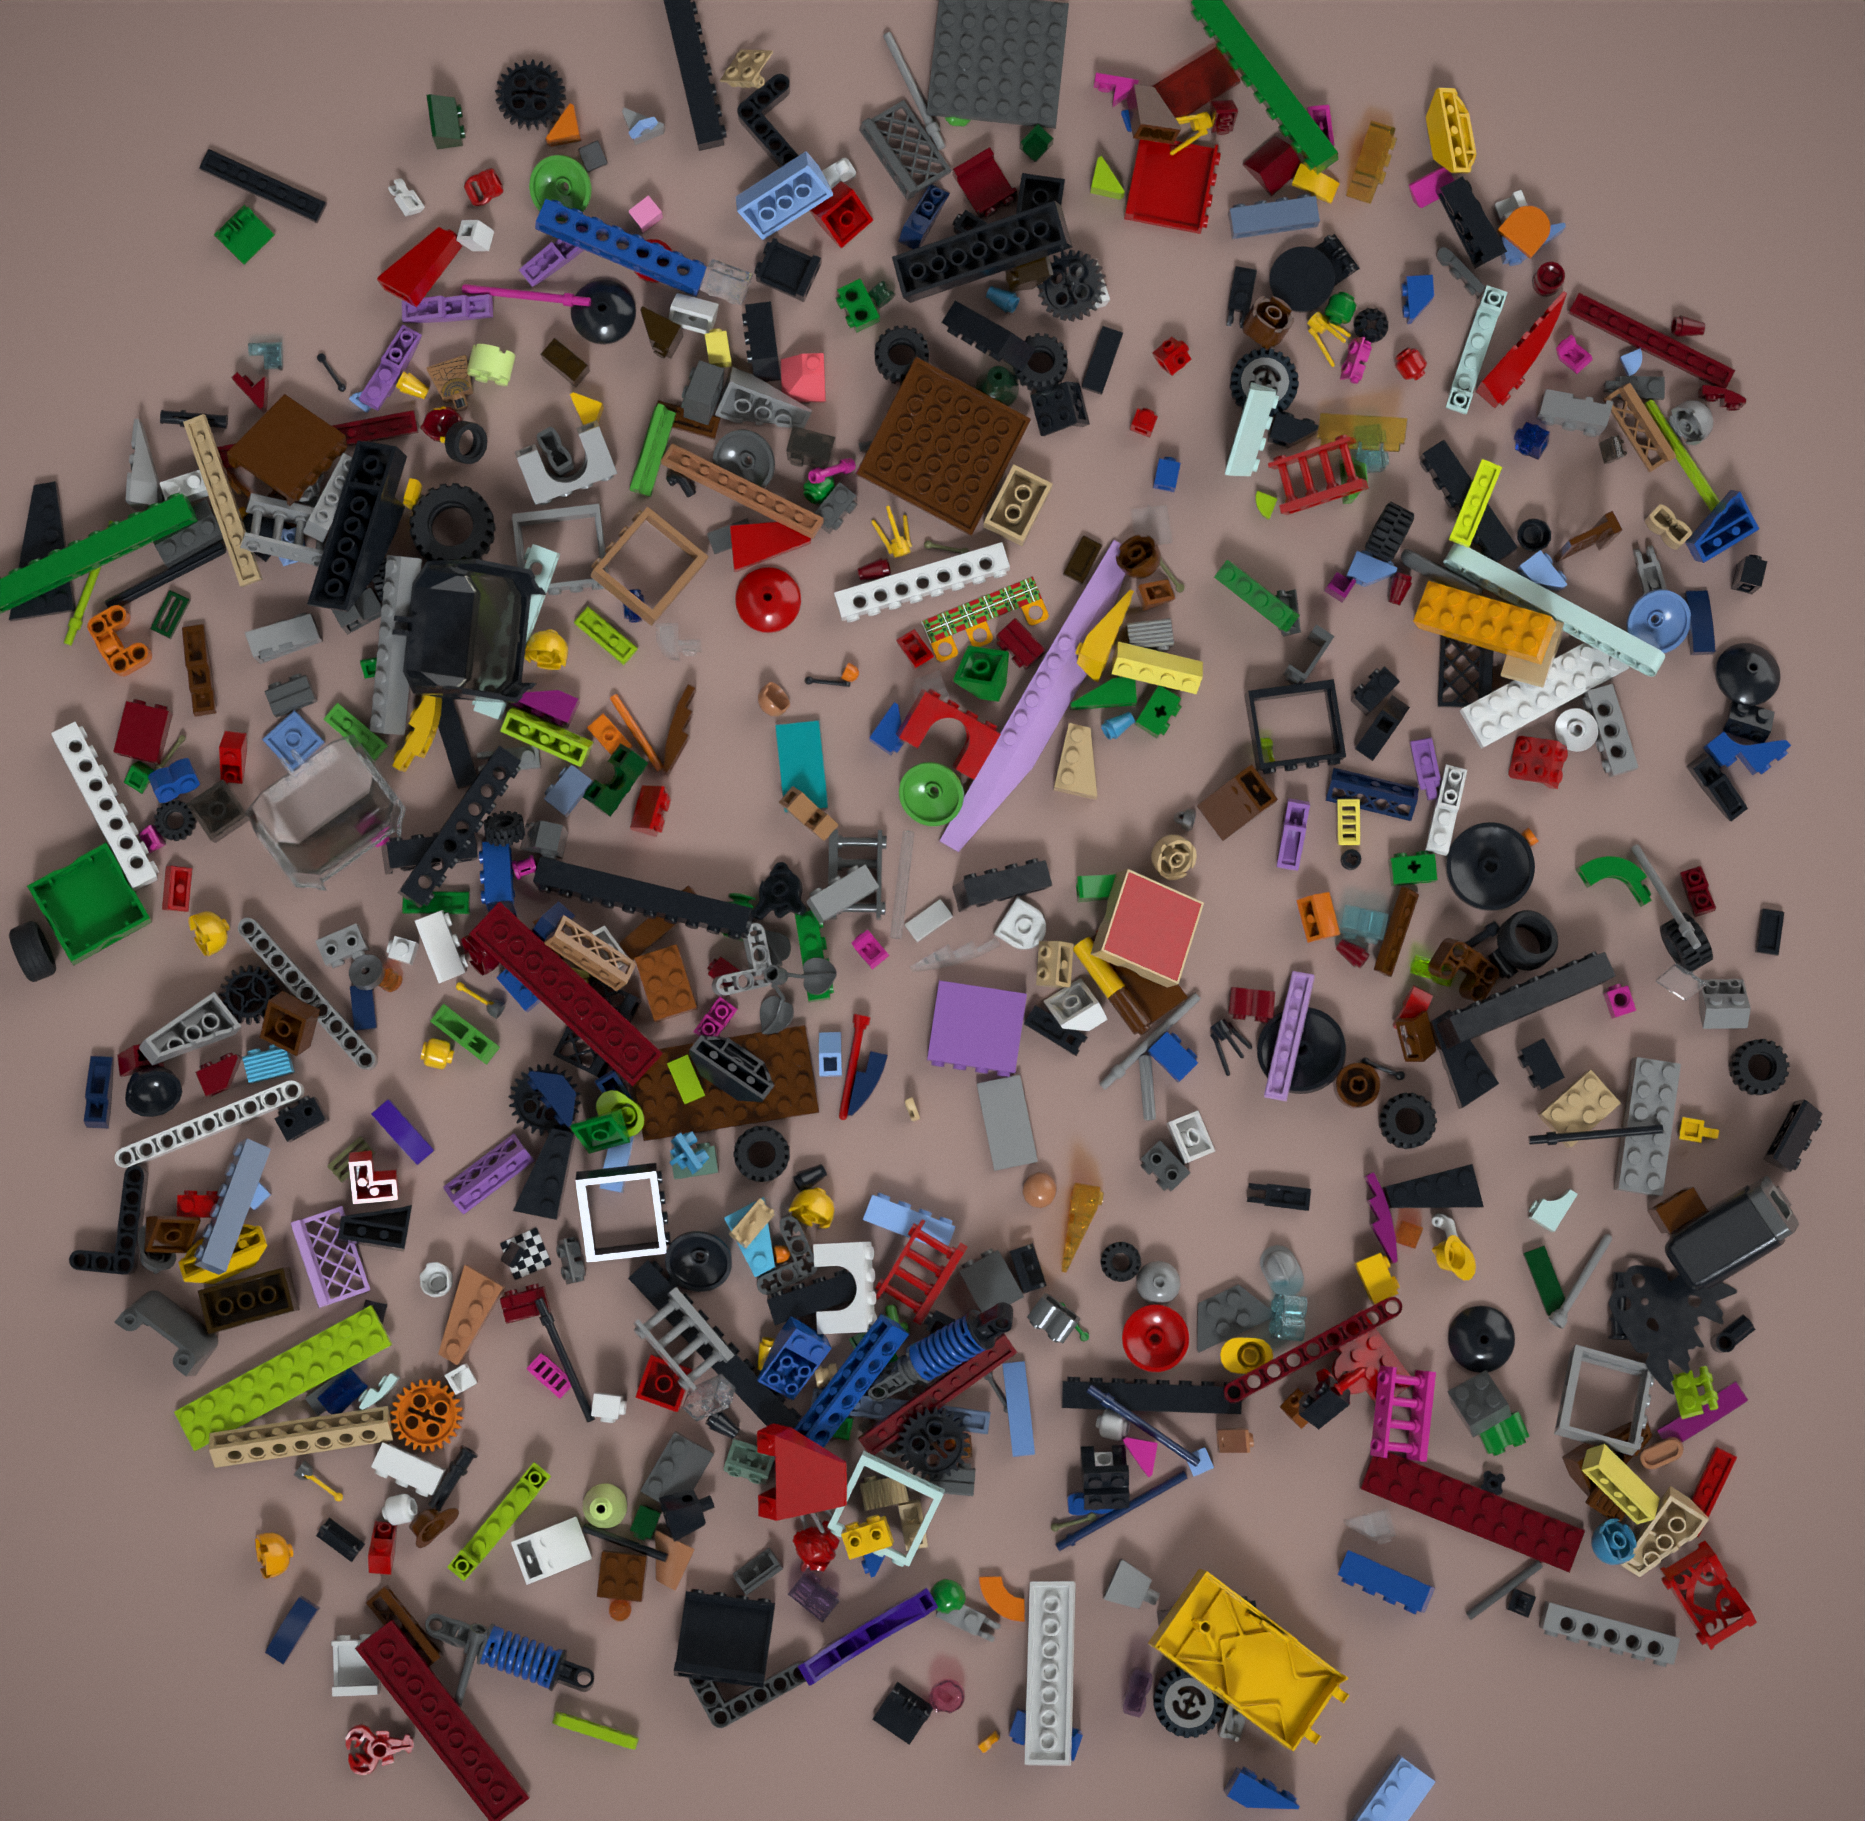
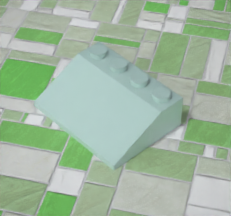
[1225,382,1279,476]

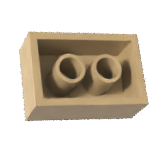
[983,464,1053,546]
[1538,1070,1621,1148]

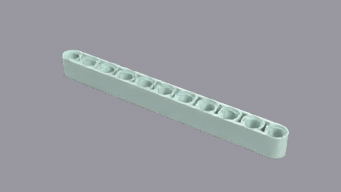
[1443,543,1665,677]

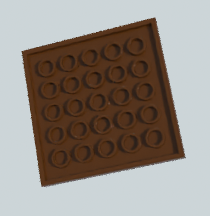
[855,357,1031,536]

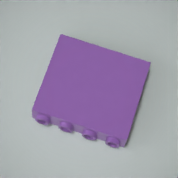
[927,980,1027,1077]

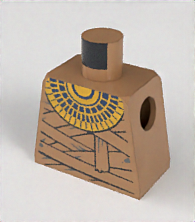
[426,355,473,411]

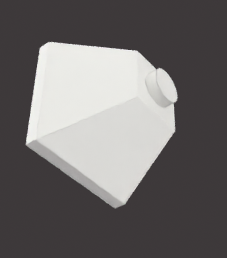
[1044,978,1108,1031]

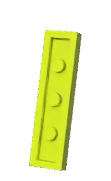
[1448,459,1502,548]

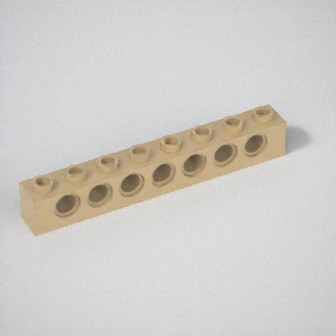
[209,1406,393,1468]

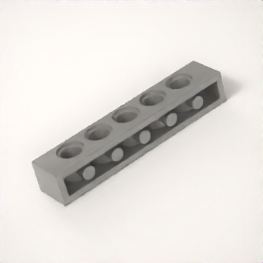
[1539,1601,1680,1667]

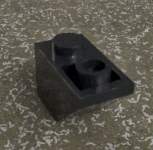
[1268,412,1319,448]

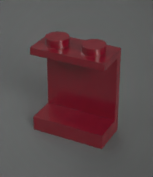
[953,147,1017,218]

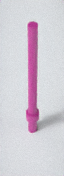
[462,284,591,307]

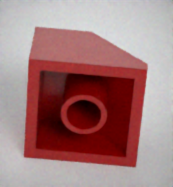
[809,181,873,248]

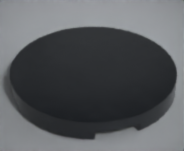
[1269,246,1335,313]

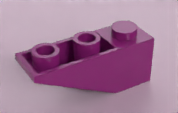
[510,690,580,727]

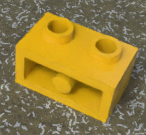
[1354,1253,1400,1305]
[841,1515,894,1560]

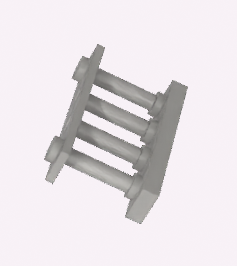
[240,493,330,567]
[634,1287,735,1393]

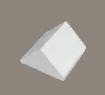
[1166,1111,1215,1165]

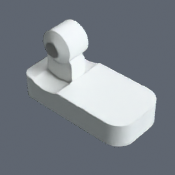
[822,158,856,189]

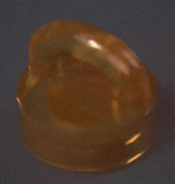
[378,968,403,992]
[609,1599,632,1621]

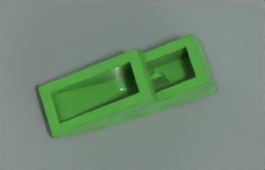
[430,1004,500,1065]

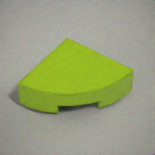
[1255,491,1277,520]

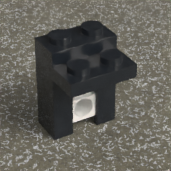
[1080,1445,1130,1510]

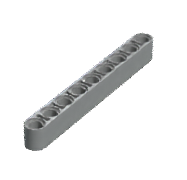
[238,918,378,1070]

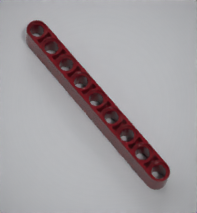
[1224,1297,1403,1404]

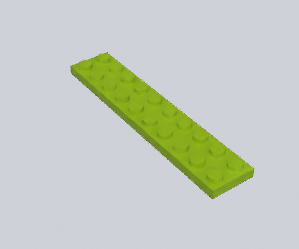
[174,1305,393,1451]

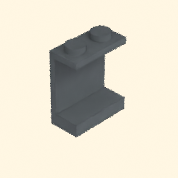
[1283,624,1335,685]

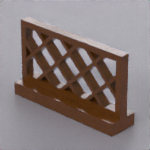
[1554,510,1622,562]

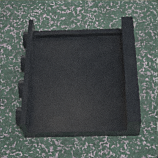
[674,1589,775,1688]

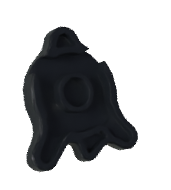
[753,862,807,921]

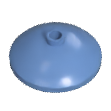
[1627,589,1691,653]

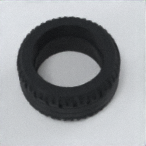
[1497,910,1558,971]
[9,921,56,982]

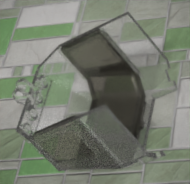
[246,734,406,891]

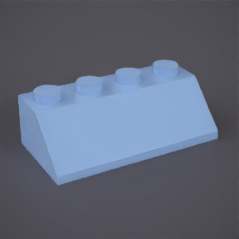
[736,151,833,240]
[1351,1754,1436,1821]

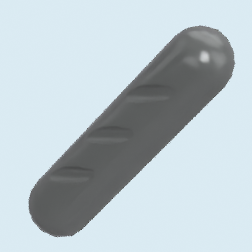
[1401,549,1483,596]

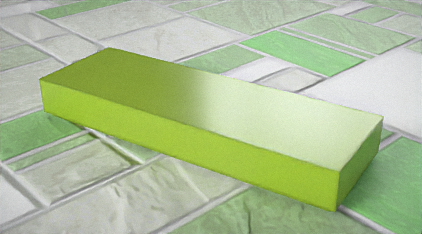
[574,606,638,665]

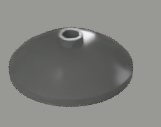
[713,429,775,488]

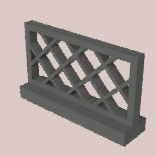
[859,100,952,201]

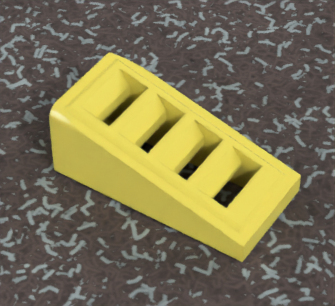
[1337,799,1360,845]

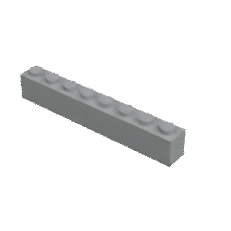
[370,555,422,735]

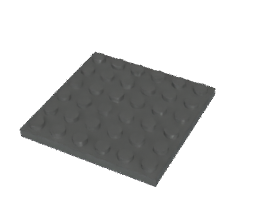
[927,0,1069,129]

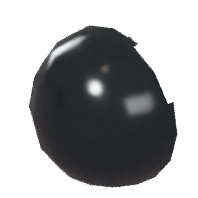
[125,1066,183,1117]

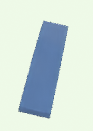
[1002,1361,1035,1457]

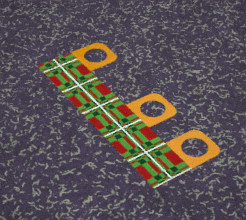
[921,577,1049,662]

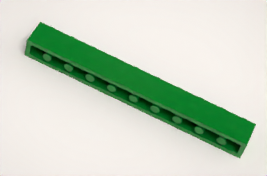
[1190,0,1339,175]
[0,493,198,614]

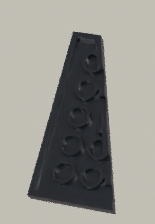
[9,482,76,621]

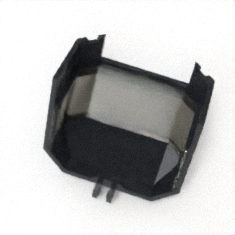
[392,559,546,703]

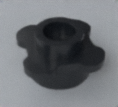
[1481,1471,1505,1495]

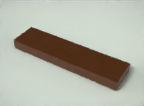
[1374,886,1419,977]

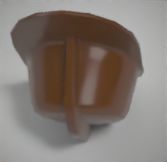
[409,1508,459,1548]

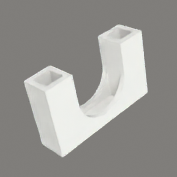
[813,1242,877,1334]

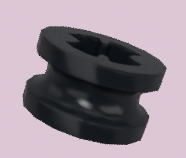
[1340,849,1362,870]

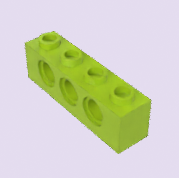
[500,706,594,767]

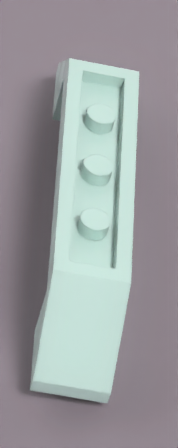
[1445,285,1508,415]

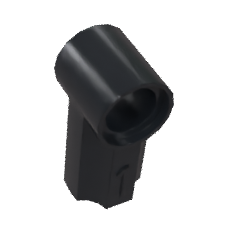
[1710,1314,1756,1353]

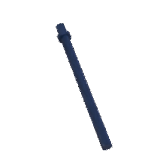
[1055,1471,1188,1551]

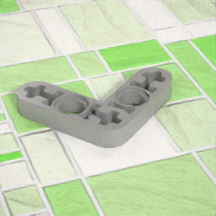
[712,923,772,996]

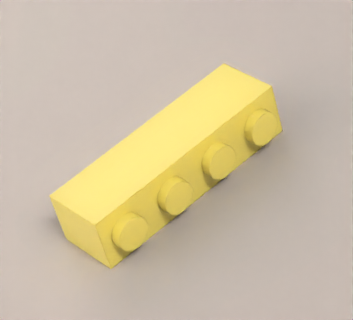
[1112,642,1203,694]
[1582,1444,1660,1525]

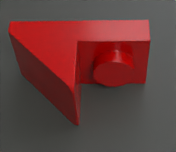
[896,629,934,669]

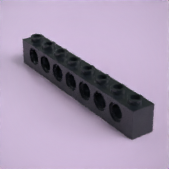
[397,746,521,908]

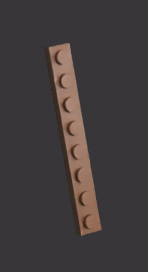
[661,443,824,539]

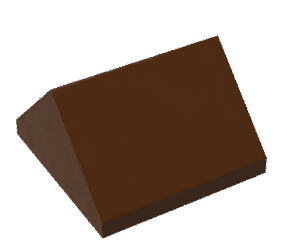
[145,1216,201,1253]

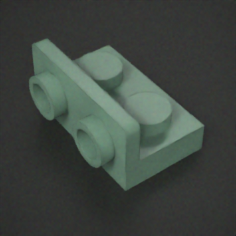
[724,1439,775,1484]

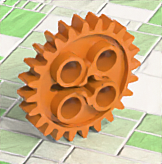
[390,1379,464,1452]

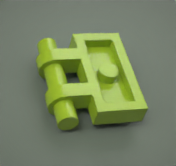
[1672,1366,1718,1419]

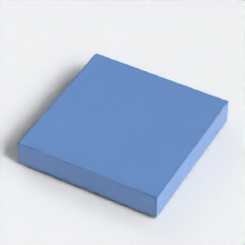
[262,710,325,772]

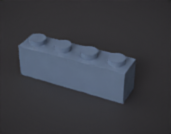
[1228,194,1320,239]

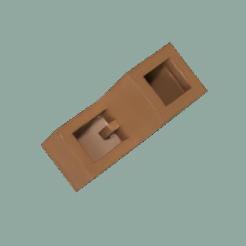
[778,786,838,841]

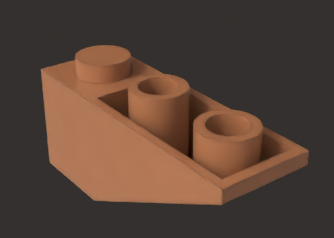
[1216,1427,1254,1453]

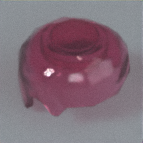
[929,1679,965,1714]

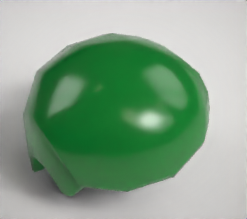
[930,1579,966,1614]

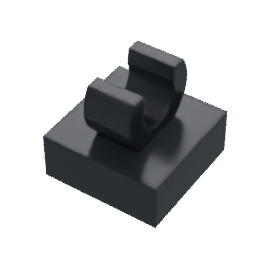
[1506,1588,1536,1618]

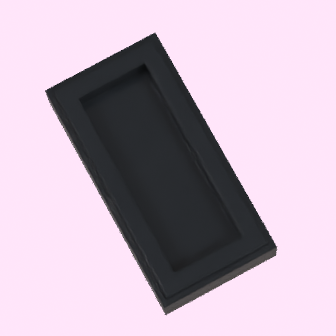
[1755,909,1785,956]

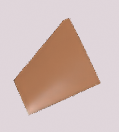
[655,1530,695,1591]

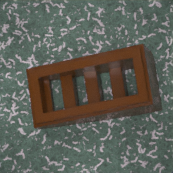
[1585,1486,1626,1522]

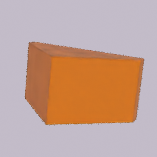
[546,103,581,147]

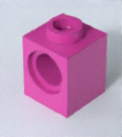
[1603,983,1637,1019]

